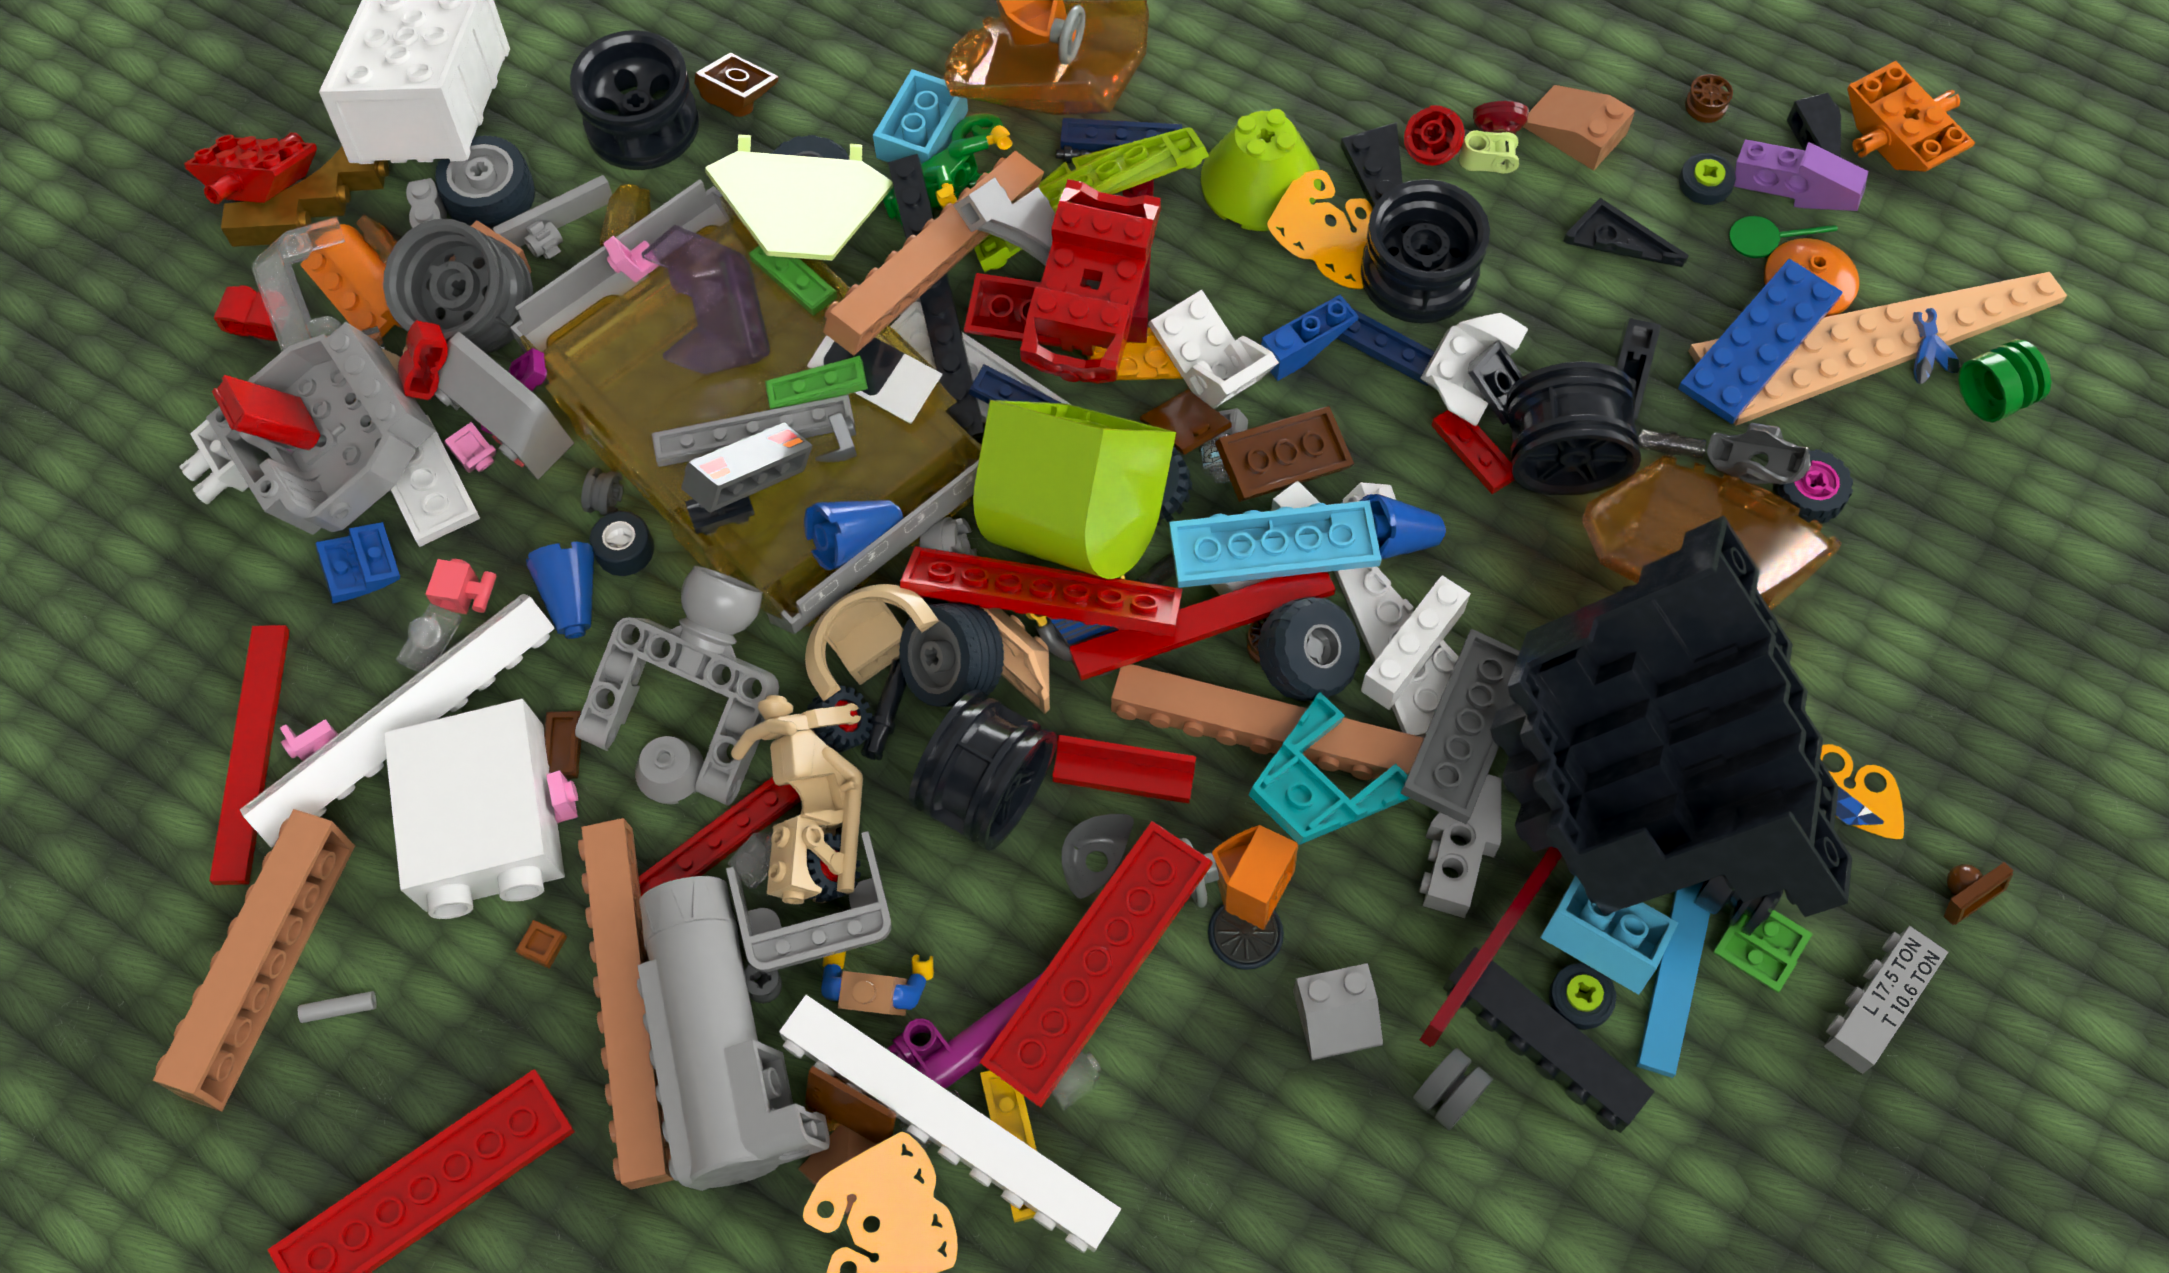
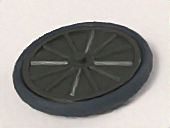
[1208,904,1284,970]

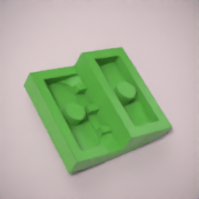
[1713,910,1813,993]

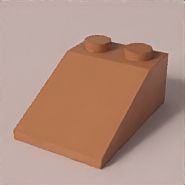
[1523,85,1635,171]

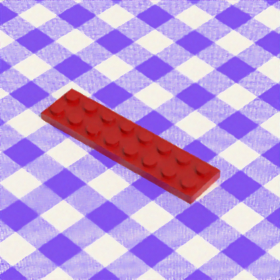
[900,546,1183,637]
[979,821,1213,1108]
[267,1069,575,1273]

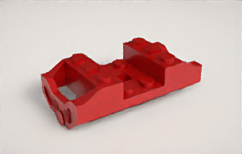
[1020,179,1161,384]

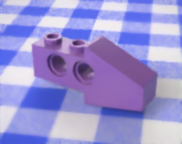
[1734,139,1869,211]

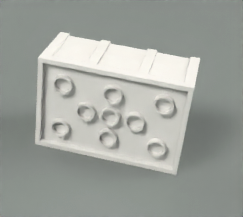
[319,0,510,164]

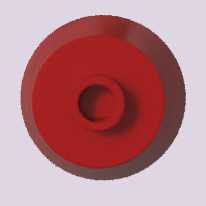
[1404,105,1465,166]

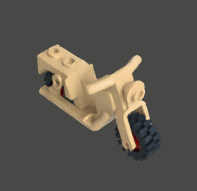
[731,686,873,904]

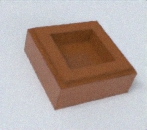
[515,920,567,969]

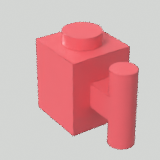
[425,559,497,614]

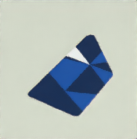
[1836,787,1884,825]

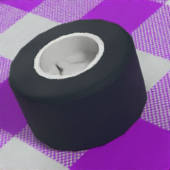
[589,511,654,576]

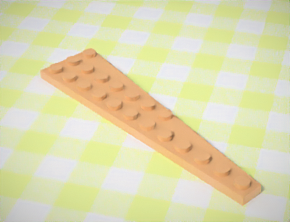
[1688,272,2067,426]

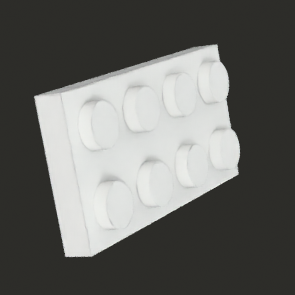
[391,415,480,547]

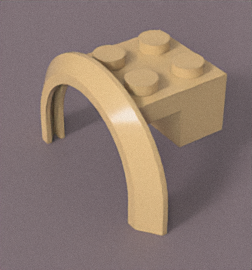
[805,584,939,701]

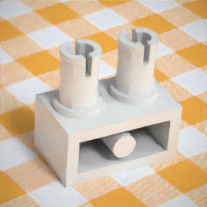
[179,420,249,504]

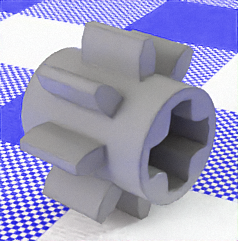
[524,221,563,259]

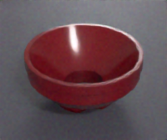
[1473,101,1529,135]

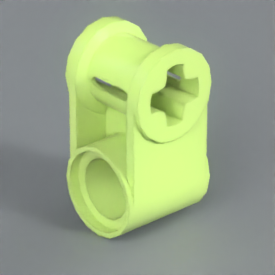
[1458,130,1519,174]

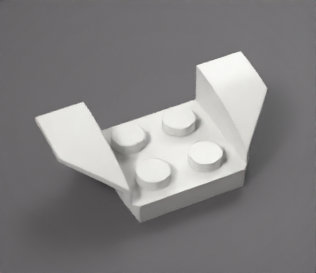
[1420,313,1528,426]

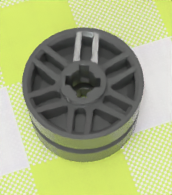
[1412,1047,1493,1131]

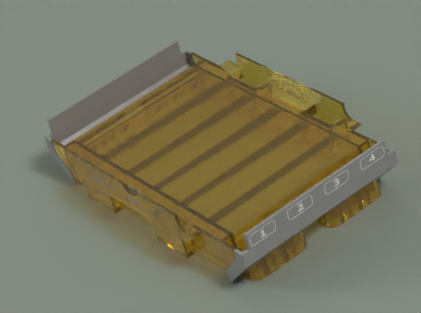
[510,179,982,634]

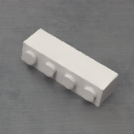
[1361,576,1471,710]

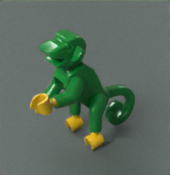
[883,113,1013,227]

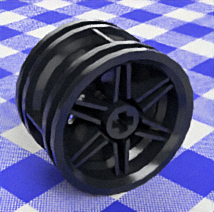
[1361,179,1490,324]
[1506,361,1641,495]
[909,689,1057,851]

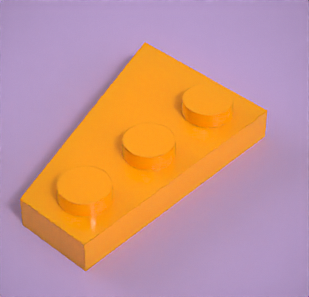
[1087,327,1183,380]

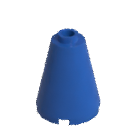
[1359,494,1446,560]
[804,500,903,570]
[526,542,594,639]

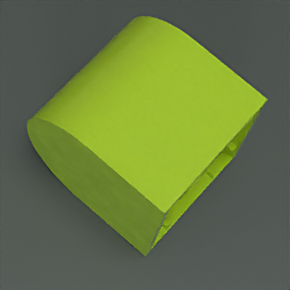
[973,400,1176,579]

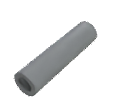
[298,991,377,1023]

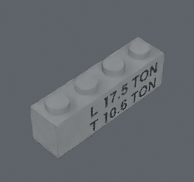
[1824,926,1948,1074]

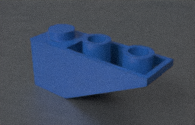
[1261,295,1359,381]

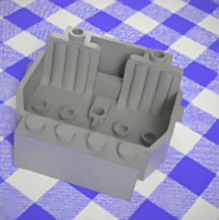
[206,322,436,535]

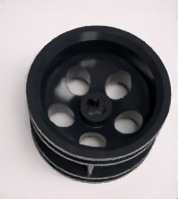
[570,30,699,170]

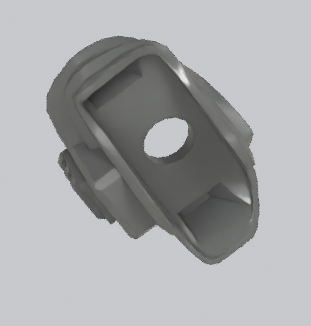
[1707,423,1811,484]

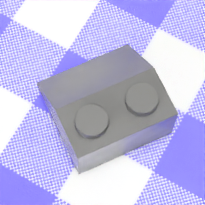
[1293,963,1383,1061]

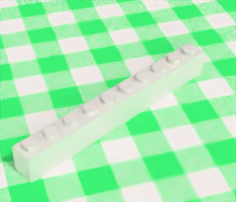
[240,594,555,848]
[779,995,1121,1253]

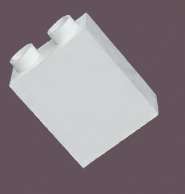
[384,699,565,919]

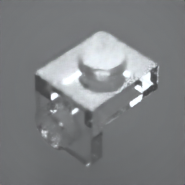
[728,832,773,888]

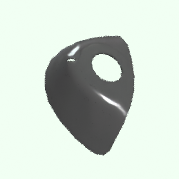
[1062,814,1134,899]

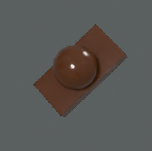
[1943,862,2014,925]

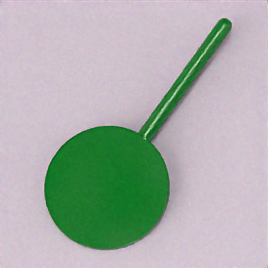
[1729,216,1838,258]

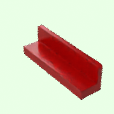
[1052,735,1196,804]

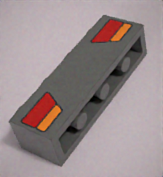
[681,423,813,513]

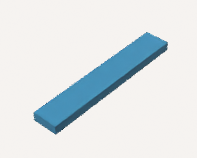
[1636,881,1710,1078]

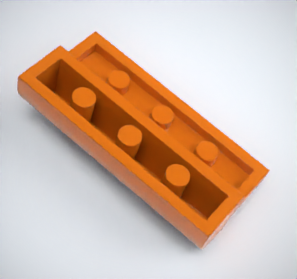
[300,224,402,343]

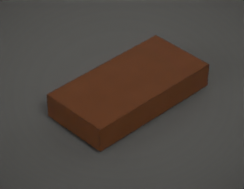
[544,711,582,779]

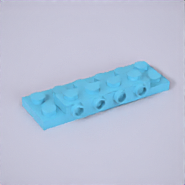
[1169,500,1381,588]

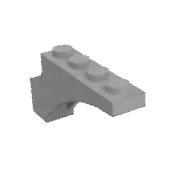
[954,177,1101,290]

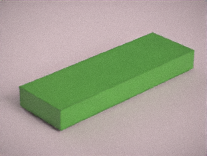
[749,245,837,316]
[765,356,868,410]

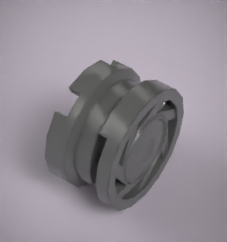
[581,467,624,516]

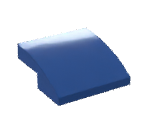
[316,522,400,603]

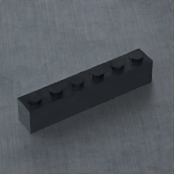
[1443,947,1655,1133]

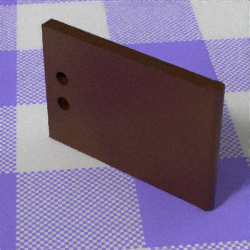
[1139,389,1232,455]
[805,1066,896,1144]

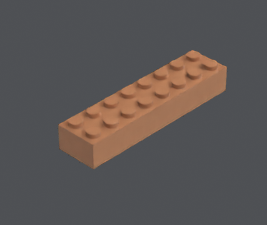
[153,809,355,1112]

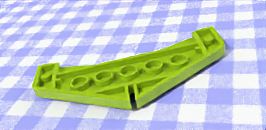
[974,128,1209,272]

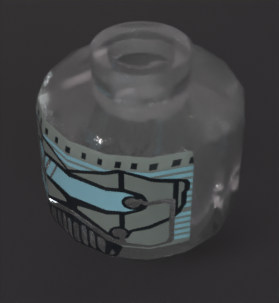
[1199,433,1231,483]

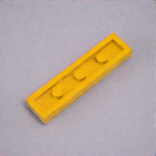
[980,1070,1037,1223]

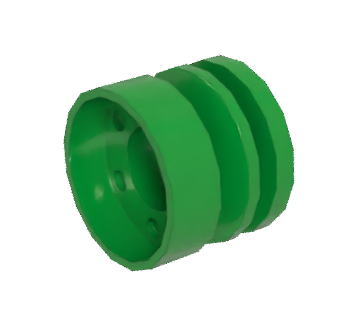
[1958,339,2052,423]

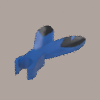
[1913,308,1960,384]

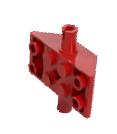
[184,132,317,204]

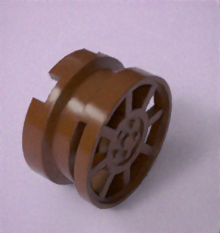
[1685,74,1733,123]

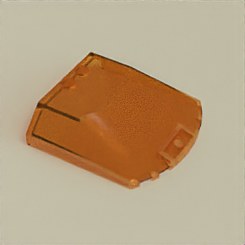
[944,0,1149,115]
[1582,455,1842,610]

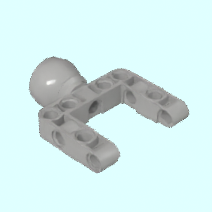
[575,566,779,806]

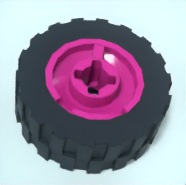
[1773,449,1853,525]

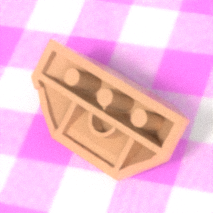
[980,607,1050,714]

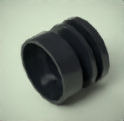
[1694,875,1784,936]

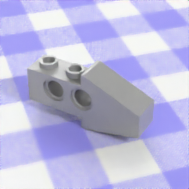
[1419,774,1501,918]

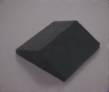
[1468,340,1523,425]

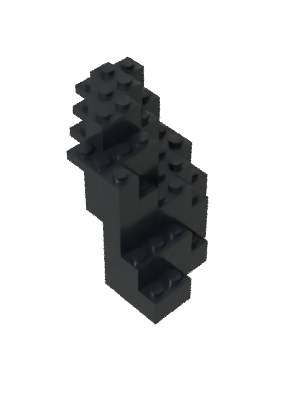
[1490,515,1852,917]

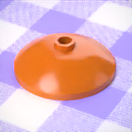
[1764,238,1859,317]

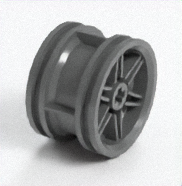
[383,219,533,354]

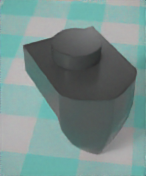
[815,412,857,462]

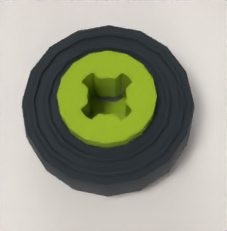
[1679,153,1736,205]
[1549,963,1616,1030]

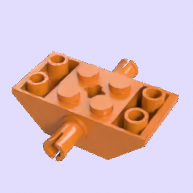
[1847,61,1975,172]

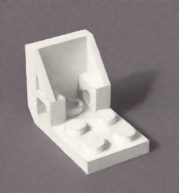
[1148,290,1279,409]

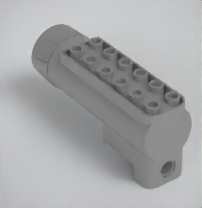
[637,876,830,1191]

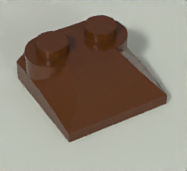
[694,52,779,117]

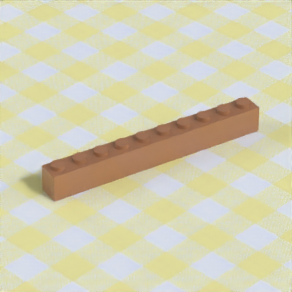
[823,151,1044,355]
[1111,664,1424,780]
[578,818,674,1189]

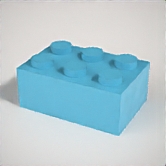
[873,69,968,164]
[1540,876,1678,995]

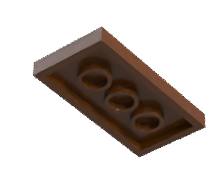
[1215,406,1354,502]

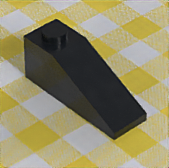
[1786,93,1841,158]
[1614,318,1661,419]

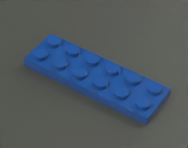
[1678,258,1843,424]

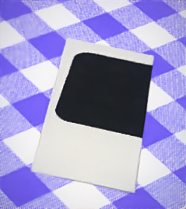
[807,335,942,424]

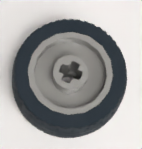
[435,135,535,230]

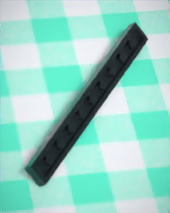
[888,154,985,445]

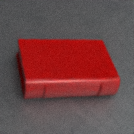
[212,375,320,451]

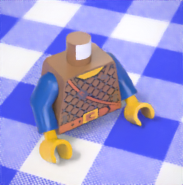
[821,951,934,1016]

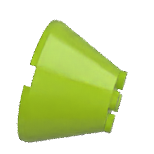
[1201,109,1321,231]

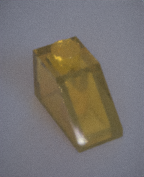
[600,184,651,246]

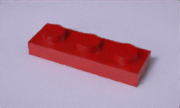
[1431,410,1515,494]

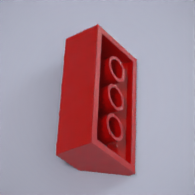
[964,273,1082,350]

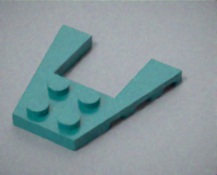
[1248,692,1410,845]

